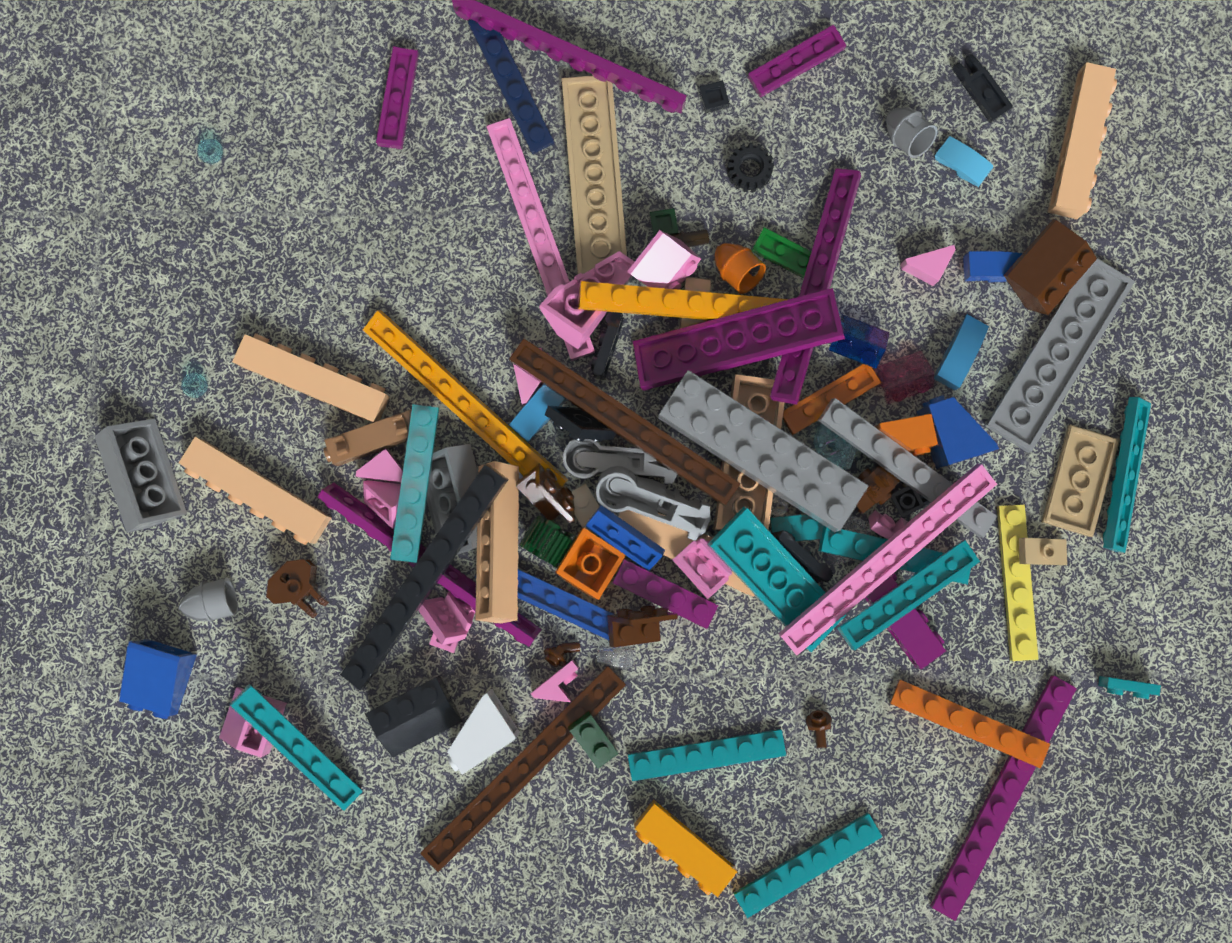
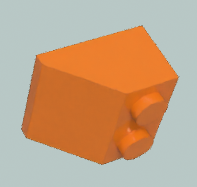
[875,414,938,457]
[555,527,626,600]

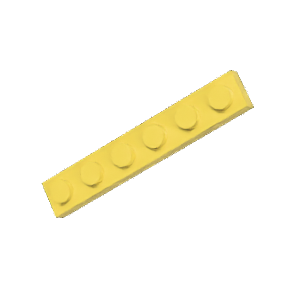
[997,504,1039,661]

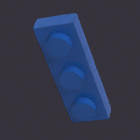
[585,505,665,571]

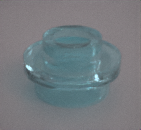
[197,139,224,164]
[181,373,208,398]

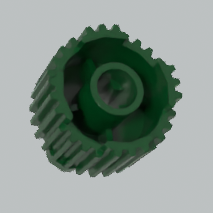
[519,515,576,568]

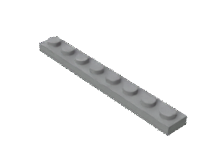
[818,398,997,538]

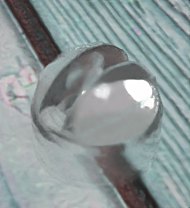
[771,497,788,517]

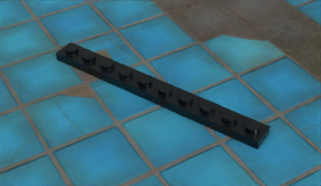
[340,464,509,690]

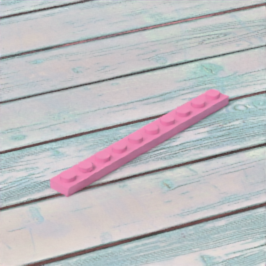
[486,118,595,361]
[778,463,997,655]

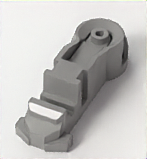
[563,439,678,484]
[596,466,711,541]

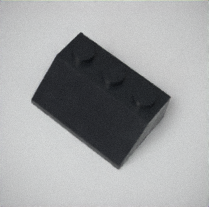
[365,675,463,758]

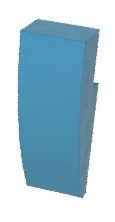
[932,314,989,391]
[509,384,567,442]

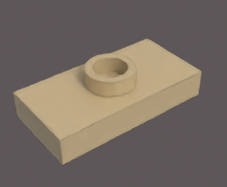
[1019,538,1067,565]

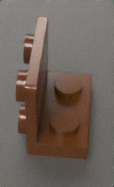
[516,463,575,523]
[608,606,678,648]

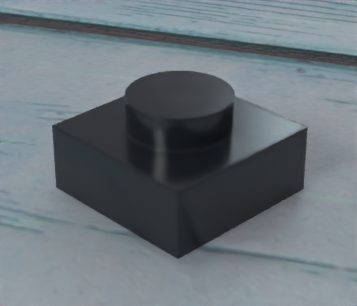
[698,80,730,114]

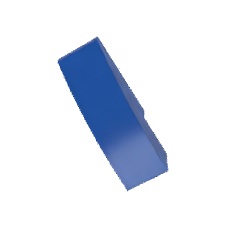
[963,251,1023,282]

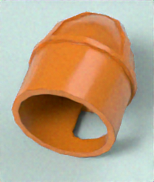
[714,243,766,294]

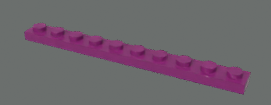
[452,0,687,114]
[770,168,861,405]
[317,482,542,647]
[930,675,1077,921]

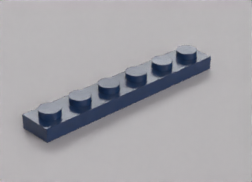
[467,20,554,154]

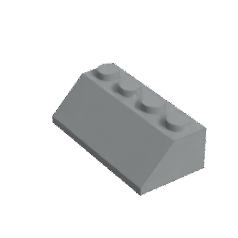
[94,419,187,533]
[427,444,478,555]

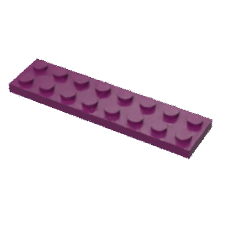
[633,288,845,391]

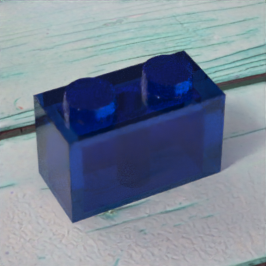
[828,314,890,369]

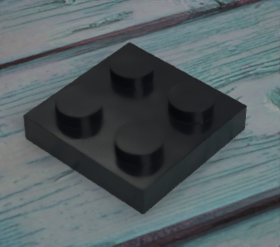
[545,406,616,442]

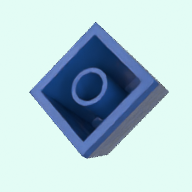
[917,395,999,469]
[119,639,197,719]

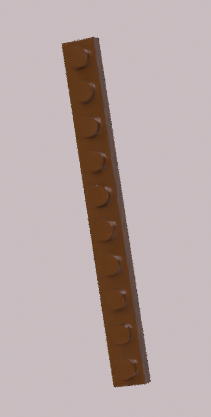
[509,339,741,506]
[420,666,626,872]

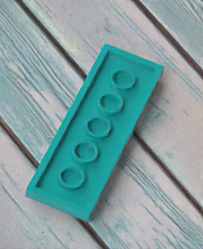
[707,506,846,652]

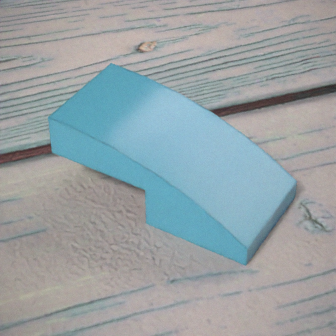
[935,136,993,187]

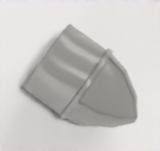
[885,107,938,158]
[178,577,238,622]

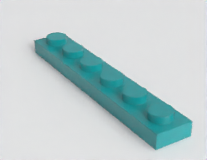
[1103,397,1151,553]
[390,404,439,563]
[818,526,971,585]
[837,540,980,650]
[229,684,363,811]
[628,729,786,781]
[733,812,883,919]

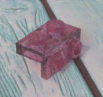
[874,351,934,404]

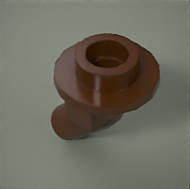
[544,641,580,667]
[806,710,832,748]

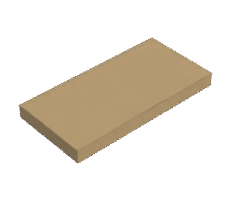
[1041,425,1120,537]

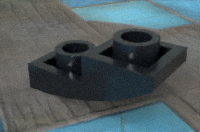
[891,486,931,518]

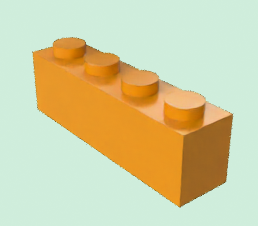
[634,800,737,897]

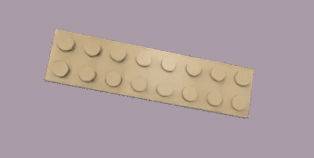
[562,76,627,274]

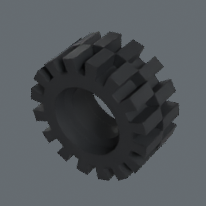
[727,143,774,192]

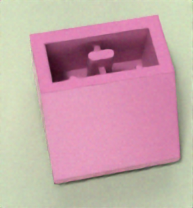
[219,687,287,757]

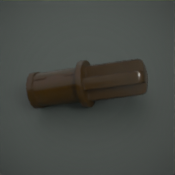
[671,229,709,247]

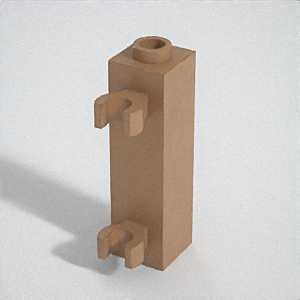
[323,409,412,466]

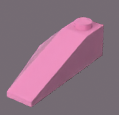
[539,251,635,349]

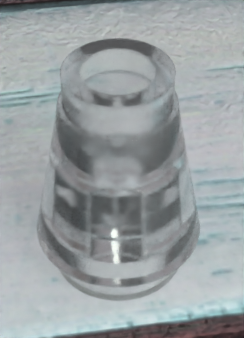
[597,646,636,670]

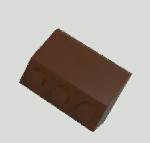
[1004,219,1097,315]

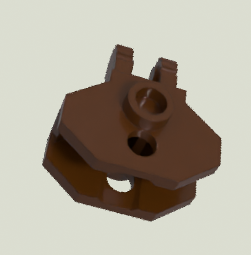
[856,464,900,514]
[266,559,329,618]

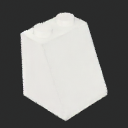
[447,689,520,775]

